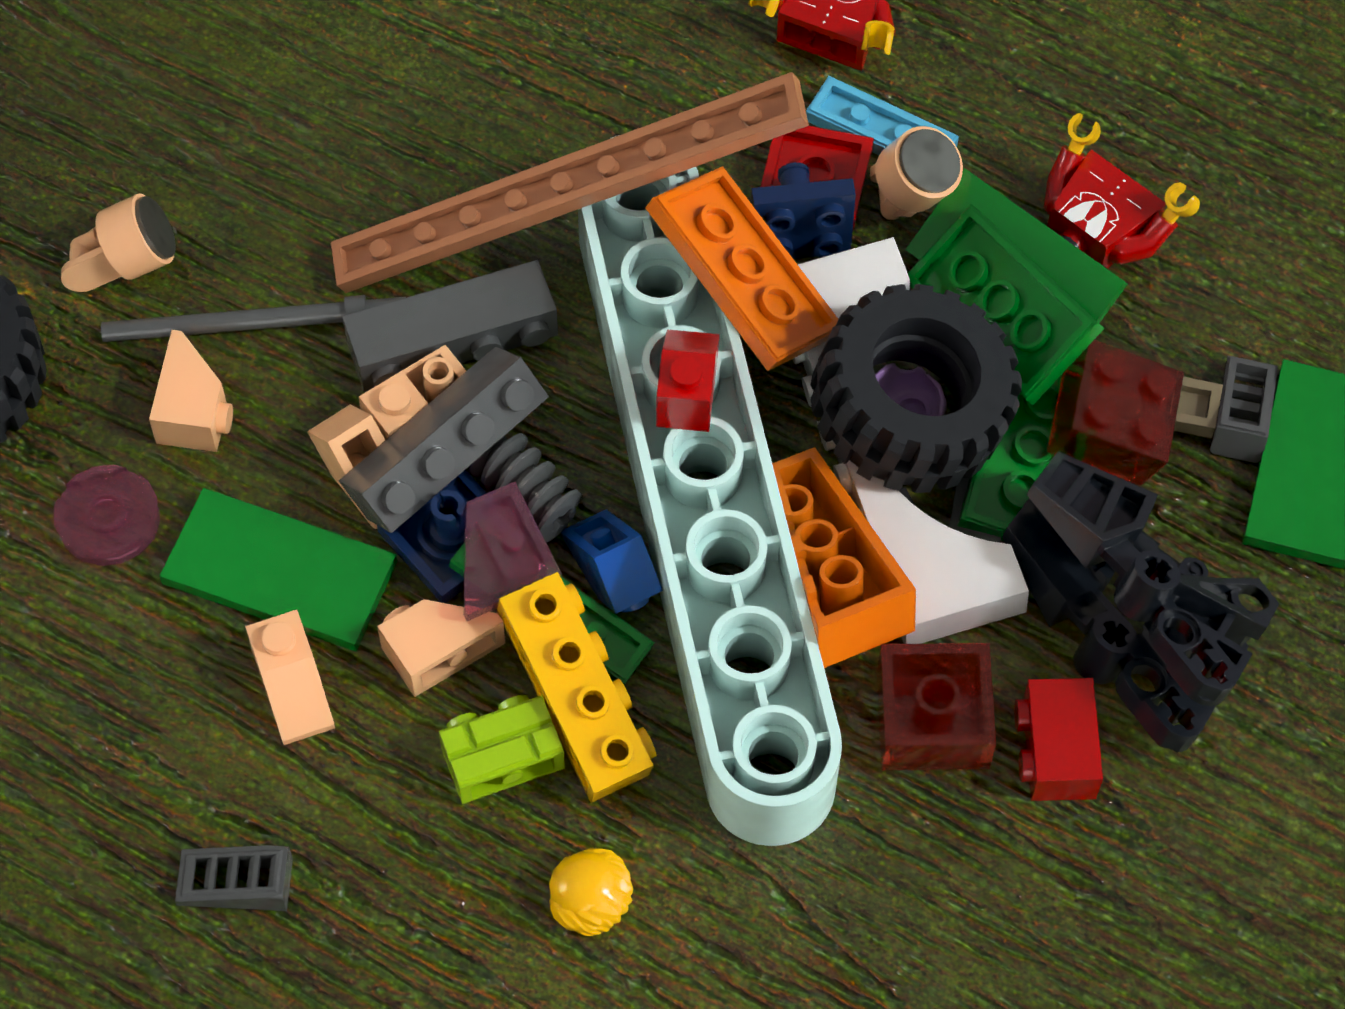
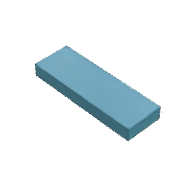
[806,75,959,155]

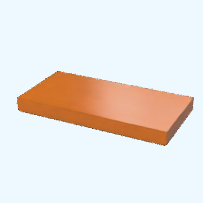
[645,166,838,371]

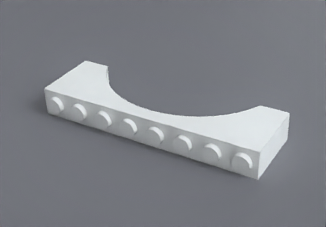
[792,237,1029,648]

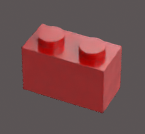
[1014,678,1103,801]

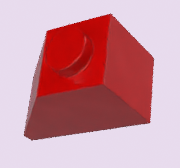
[656,329,720,432]

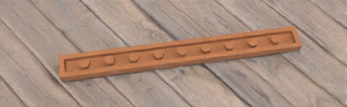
[331,72,809,293]

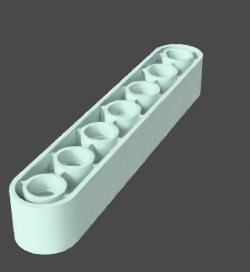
[578,135,842,846]

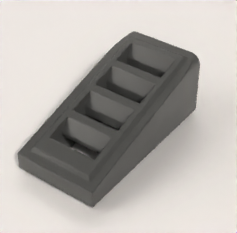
[1210,356,1278,463]
[175,845,293,911]

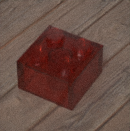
[1047,339,1184,486]
[876,643,996,770]

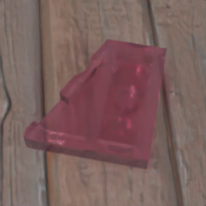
[463,482,562,621]

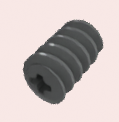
[469,433,583,546]

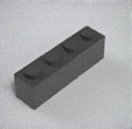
[342,260,558,392]
[339,347,549,533]

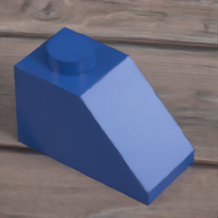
[561,509,663,614]

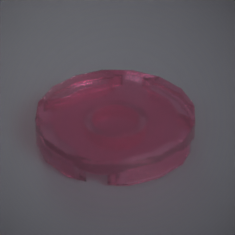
[54,464,160,566]

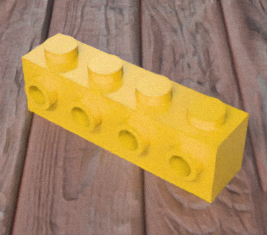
[497,572,657,803]

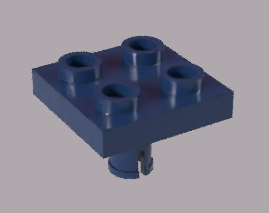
[751,162,856,259]
[377,470,526,603]

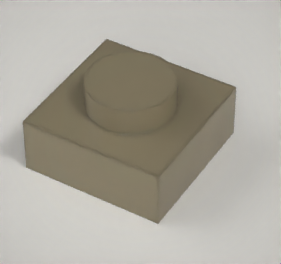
[1161,374,1223,438]

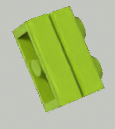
[439,695,565,804]

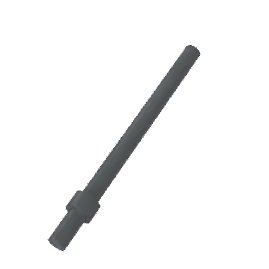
[101,295,406,342]

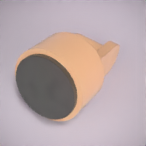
[870,126,963,220]
[61,193,176,292]

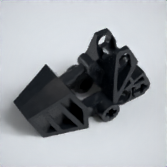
[1002,451,1280,752]

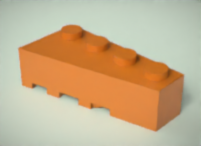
[772,447,916,668]

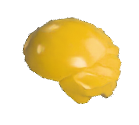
[549,848,633,936]

